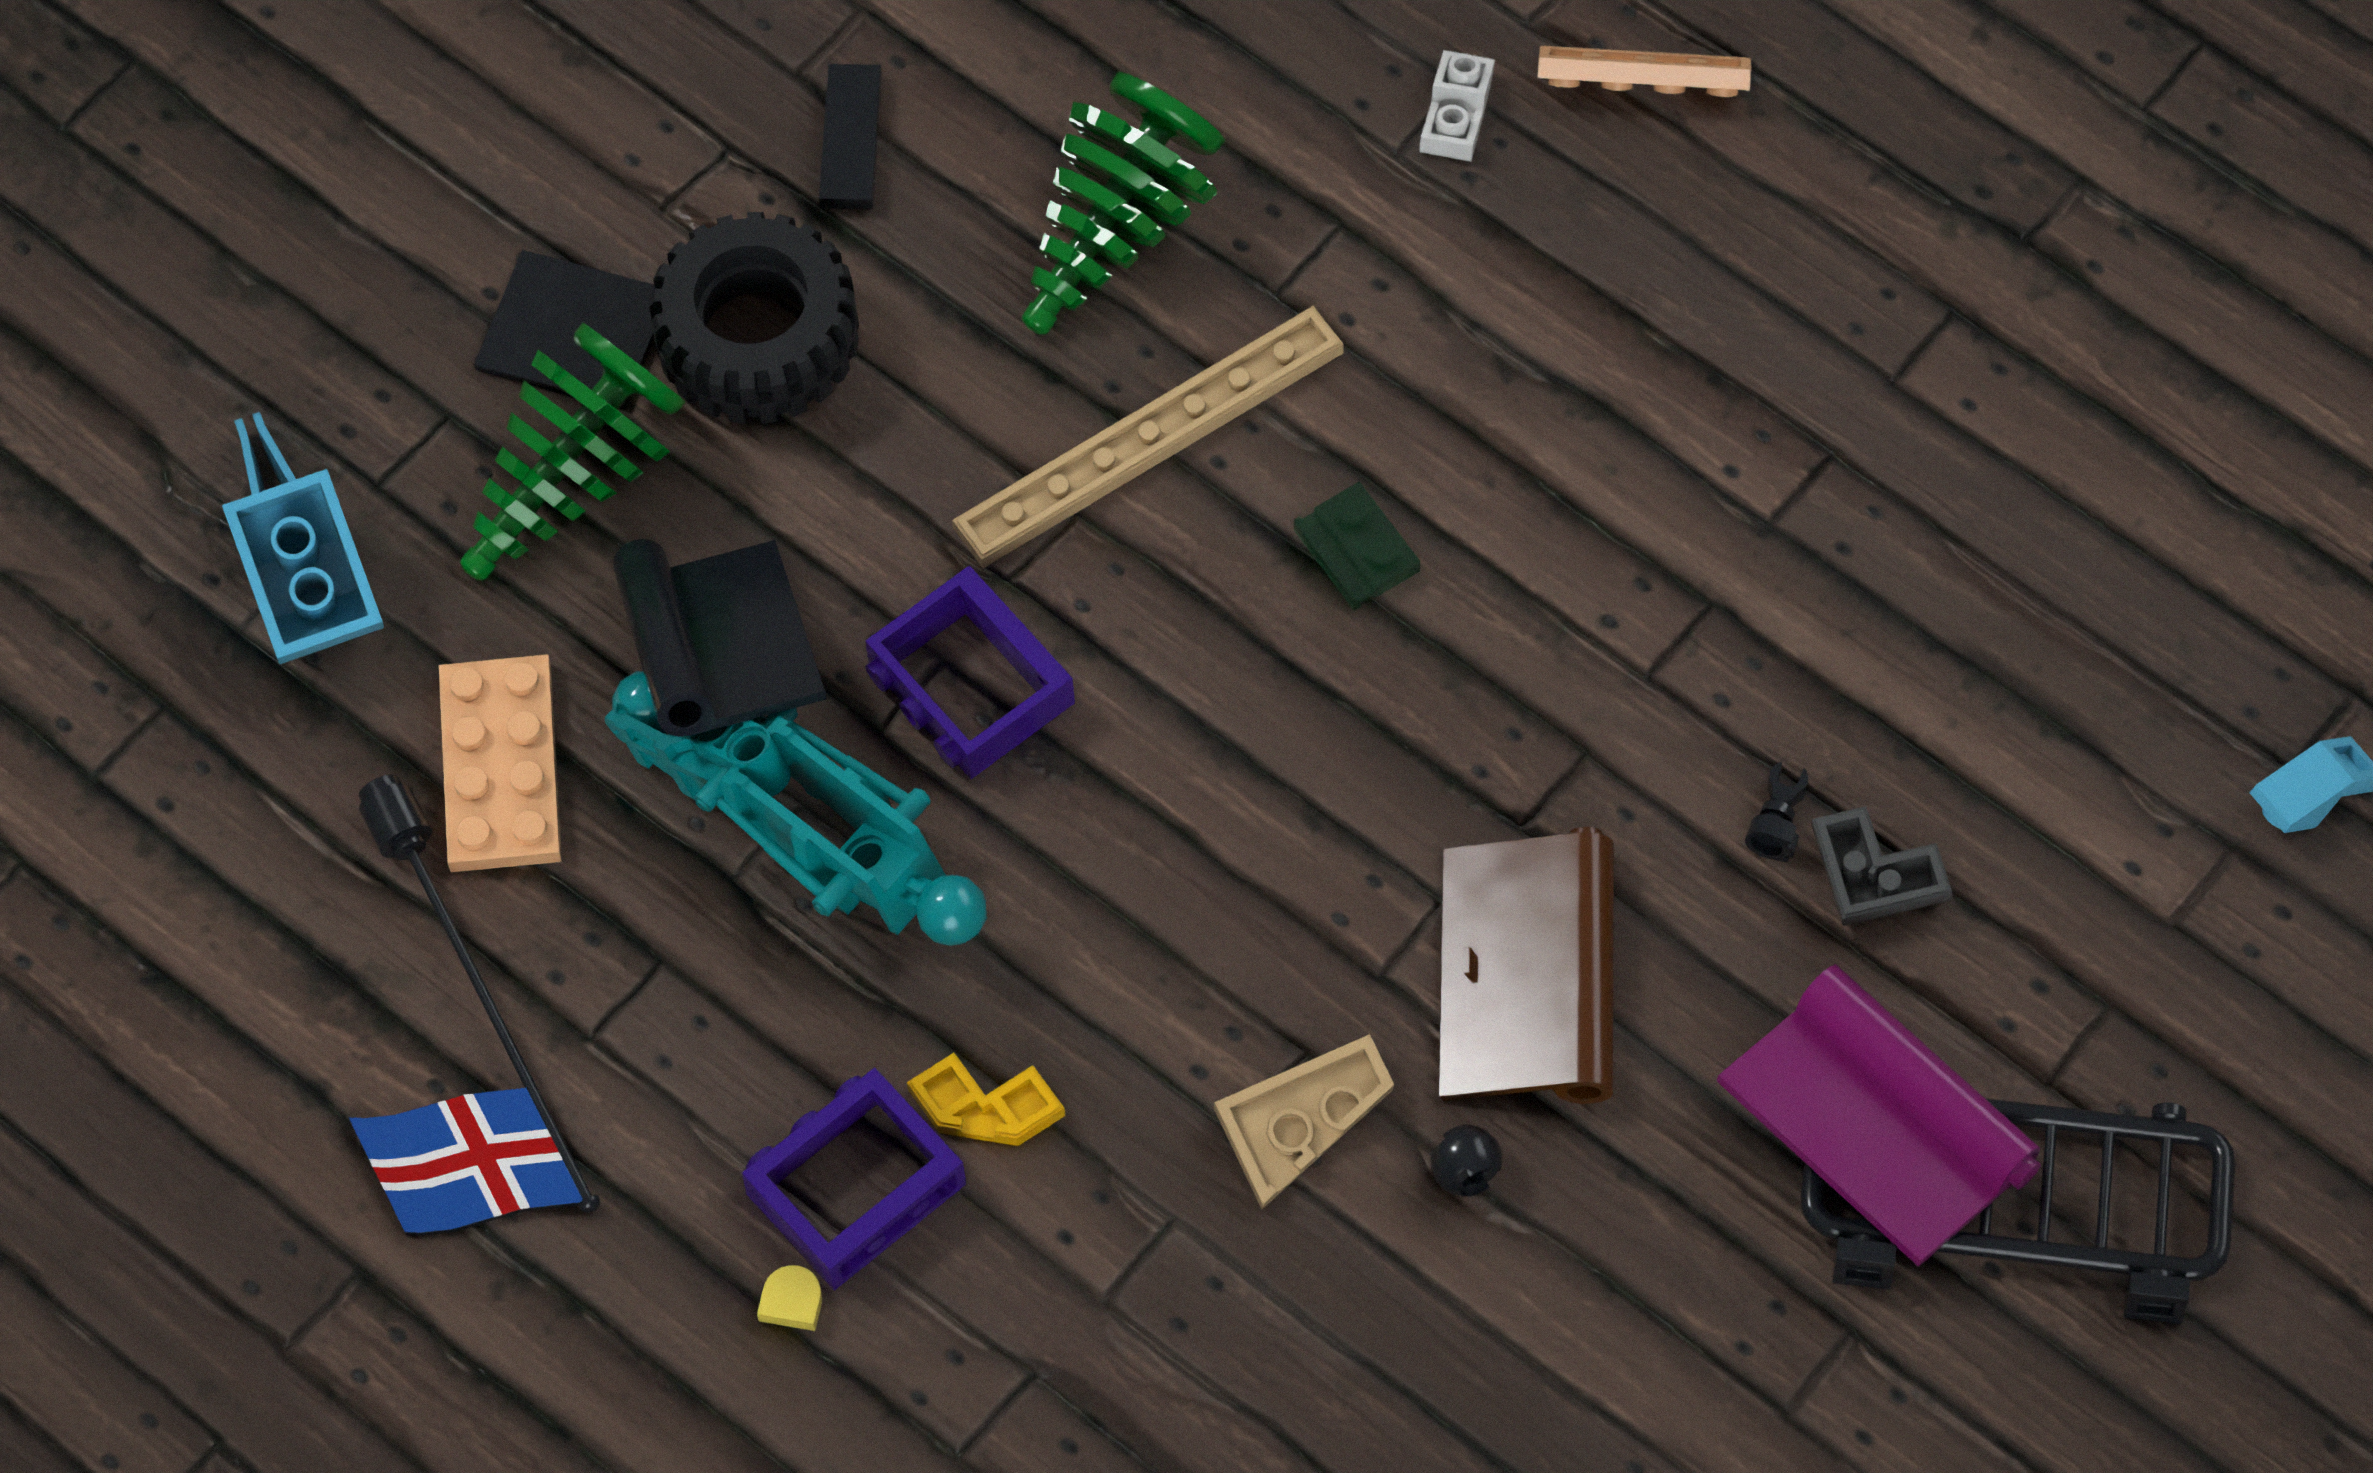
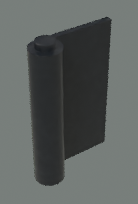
[613,539,827,737]

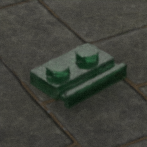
[1293,481,1420,610]

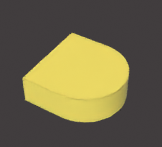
[757,1265,822,1331]

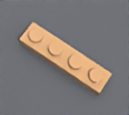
[1538,46,1751,97]

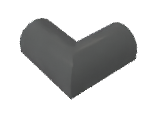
[1811,806,1952,926]

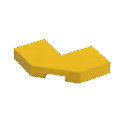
[906,1053,1066,1146]

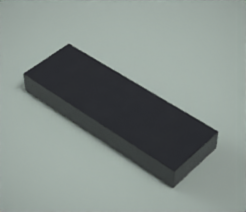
[819,64,882,209]

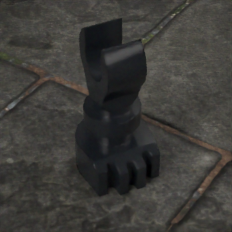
[1745,762,1808,863]

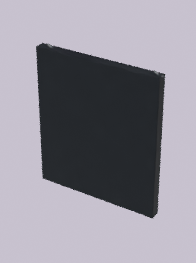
[474,250,655,410]

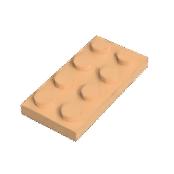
[439,654,562,873]

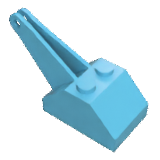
[222,412,384,665]

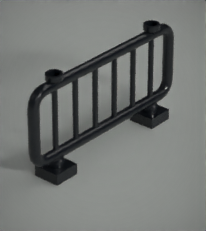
[1800,1098,2236,1324]

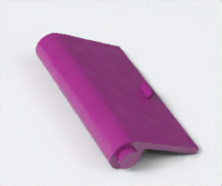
[1716,964,2041,1267]

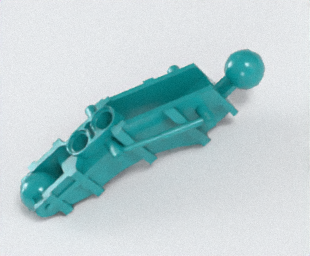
[604,671,987,946]

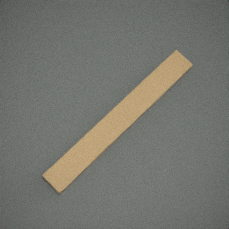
[952,306,1344,568]

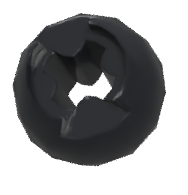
[1430,1124,1502,1197]

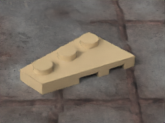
[1214,1034,1394,1209]

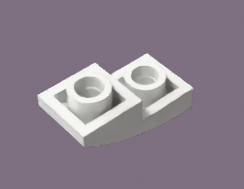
[1420,50,1495,161]

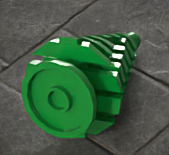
[1021,72,1225,335]
[460,322,686,581]

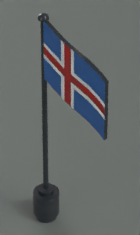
[349,774,600,1235]

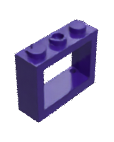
[865,565,1075,779]
[742,1067,967,1291]

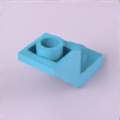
[2249,736,2373,833]

